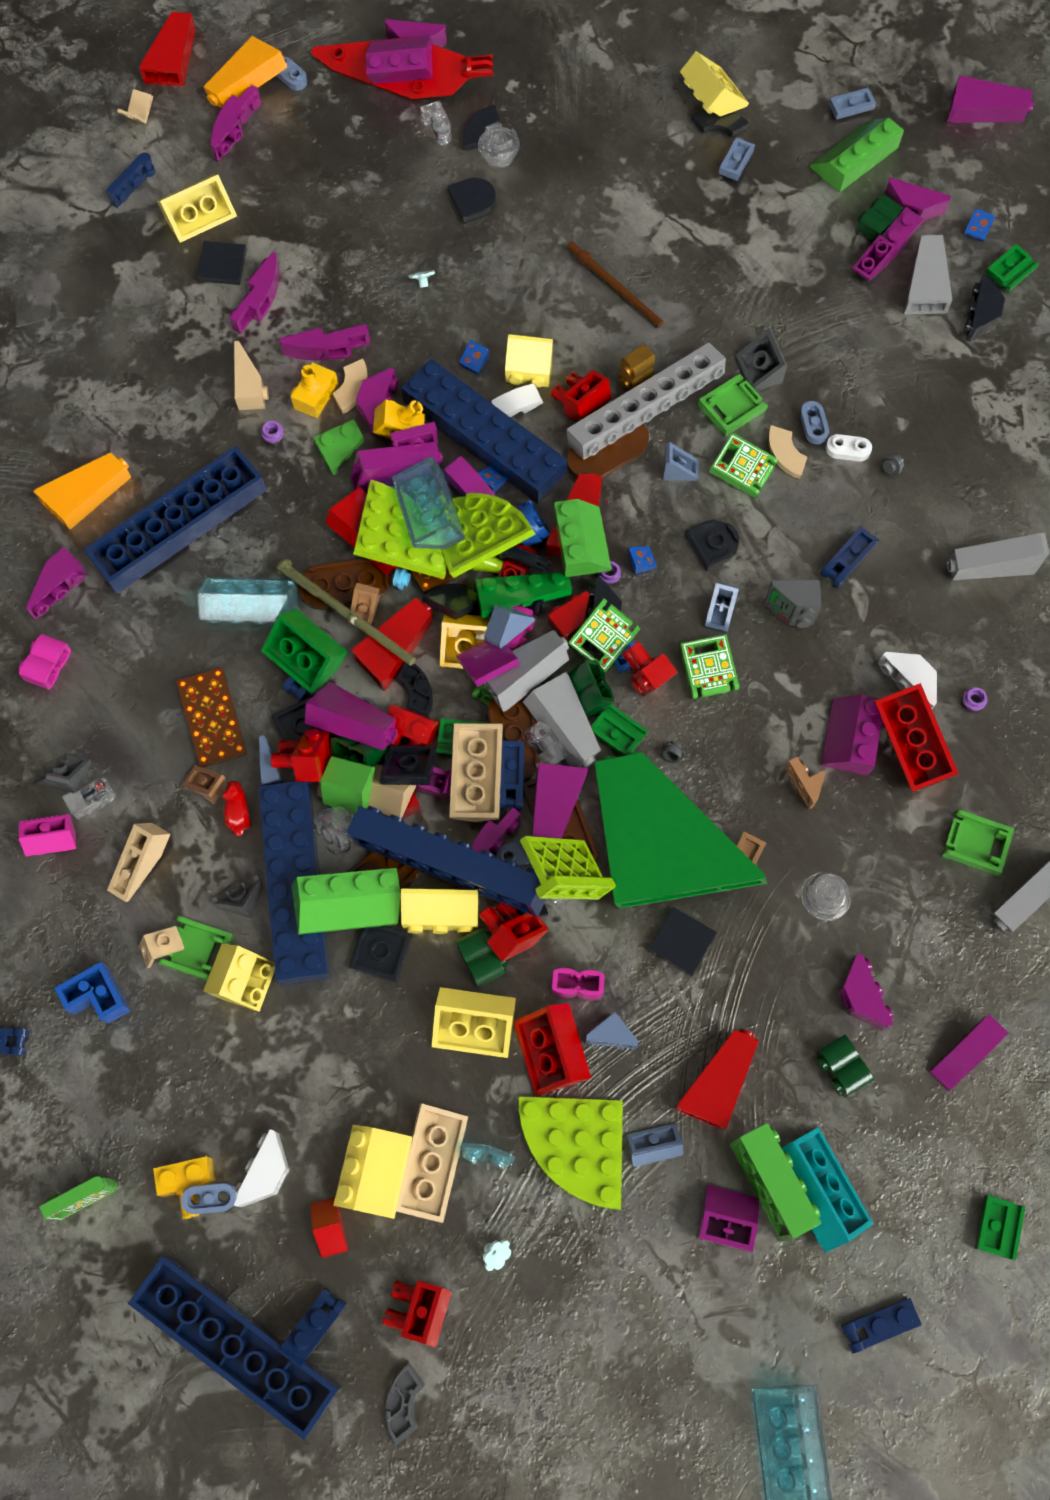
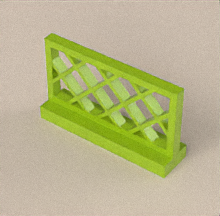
[520,836,616,900]

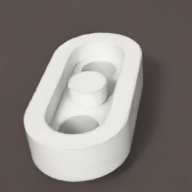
[826,434,872,461]

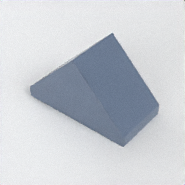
[663,442,699,481]
[705,582,739,632]
[484,605,535,649]
[585,1012,638,1050]

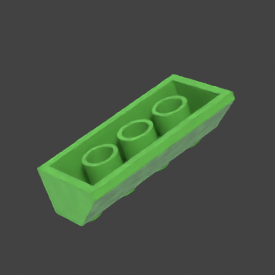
[810,117,904,193]
[291,868,400,935]
[729,1123,822,1242]

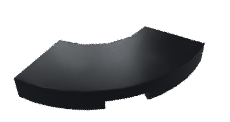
[463,105,500,150]
[691,109,749,137]
[395,662,433,717]

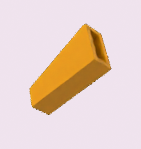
[203,36,287,108]
[33,452,131,530]

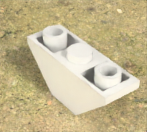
[878,652,937,709]
[234,1129,290,1207]

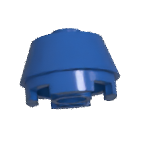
[516,500,550,546]

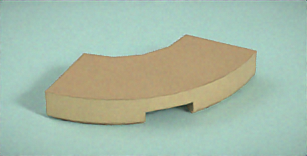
[333,359,368,414]
[768,425,807,479]

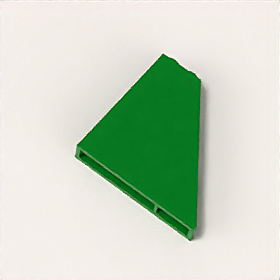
[595,751,767,909]

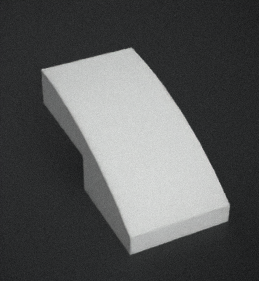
[491,383,543,417]

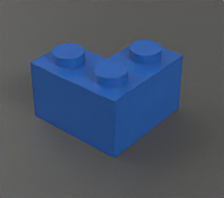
[54,962,131,1024]

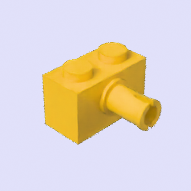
[290,362,338,419]
[373,399,425,439]
[153,1156,216,1219]

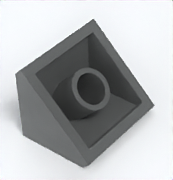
[736,328,788,391]

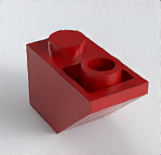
[548,591,589,643]

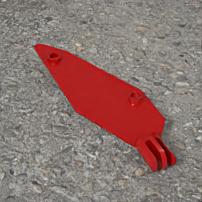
[311,37,494,99]

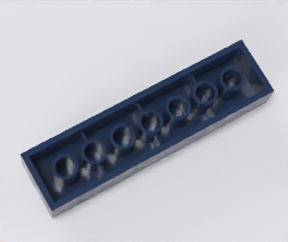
[401,359,567,504]
[83,446,267,594]
[258,781,331,986]
[346,806,546,917]
[128,1255,342,1440]

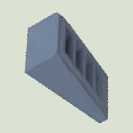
[259,735,283,786]

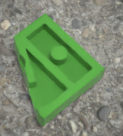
[313,419,364,475]

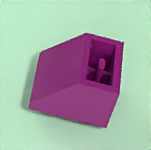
[696,1184,760,1252]

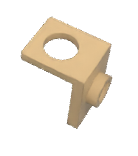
[117,89,153,124]
[138,926,184,968]

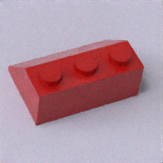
[514,1003,591,1096]

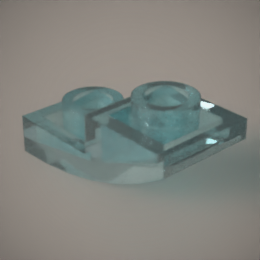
[460,1143,516,1169]

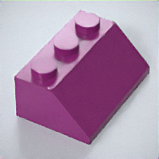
[366,36,433,84]
[821,695,882,776]

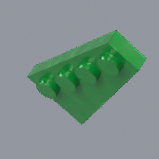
[476,572,572,618]

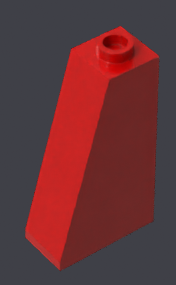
[139,12,196,86]
[546,473,602,556]
[325,487,400,575]
[351,598,433,691]
[675,1029,759,1131]

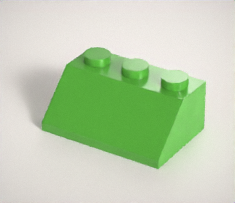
[554,499,612,577]

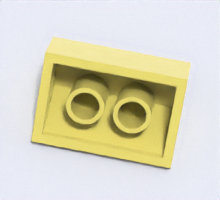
[680,51,749,116]
[157,174,237,243]
[401,889,479,935]
[432,987,516,1058]
[333,1124,412,1219]

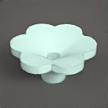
[409,270,435,288]
[483,1239,511,1271]

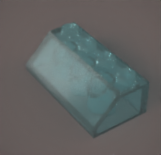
[392,456,466,549]
[197,577,299,624]
[752,1385,832,1500]

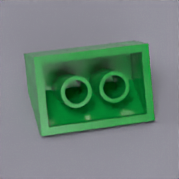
[261,609,348,694]

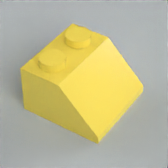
[505,334,553,387]

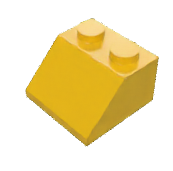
[440,614,491,669]

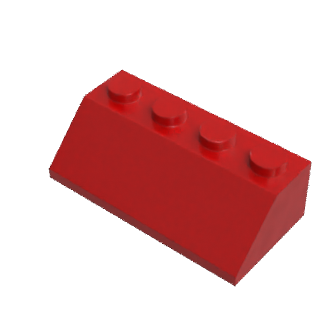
[874,683,959,792]

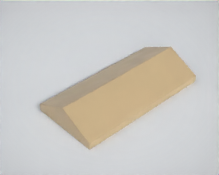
[449,723,503,822]
[317,764,416,818]
[396,1103,468,1223]

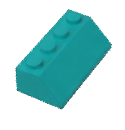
[781,1127,874,1253]

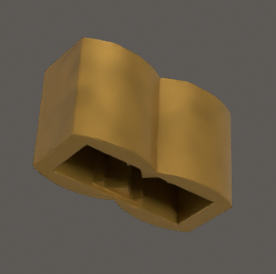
[619,344,655,391]

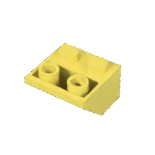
[203,943,275,1011]

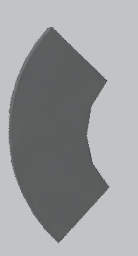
[385,1362,425,1446]

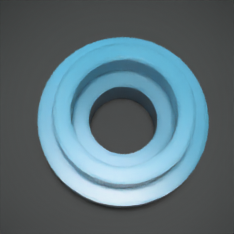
[393,568,411,590]

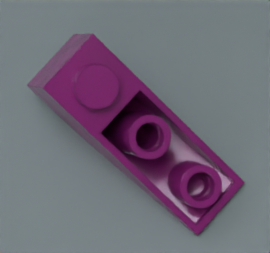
[26,547,88,619]

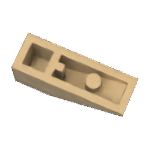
[234,341,269,410]
[107,823,170,902]

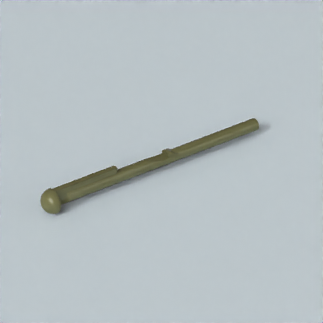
[276,559,416,666]

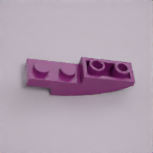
[211,84,261,162]
[852,207,924,281]
[229,252,280,334]
[279,324,371,361]
[460,808,521,890]

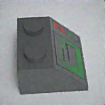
[765,580,822,628]

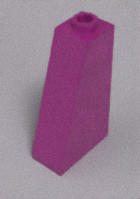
[947,75,1034,123]
[350,442,443,493]
[305,682,397,750]
[531,763,588,860]

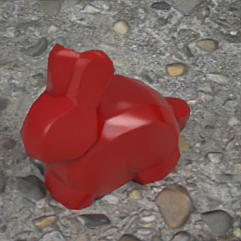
[222,781,252,836]

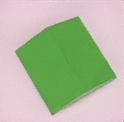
[320,756,375,813]

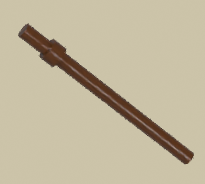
[567,241,664,328]

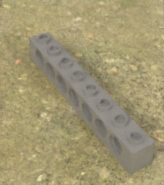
[566,343,726,460]

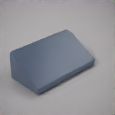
[625,1123,684,1167]

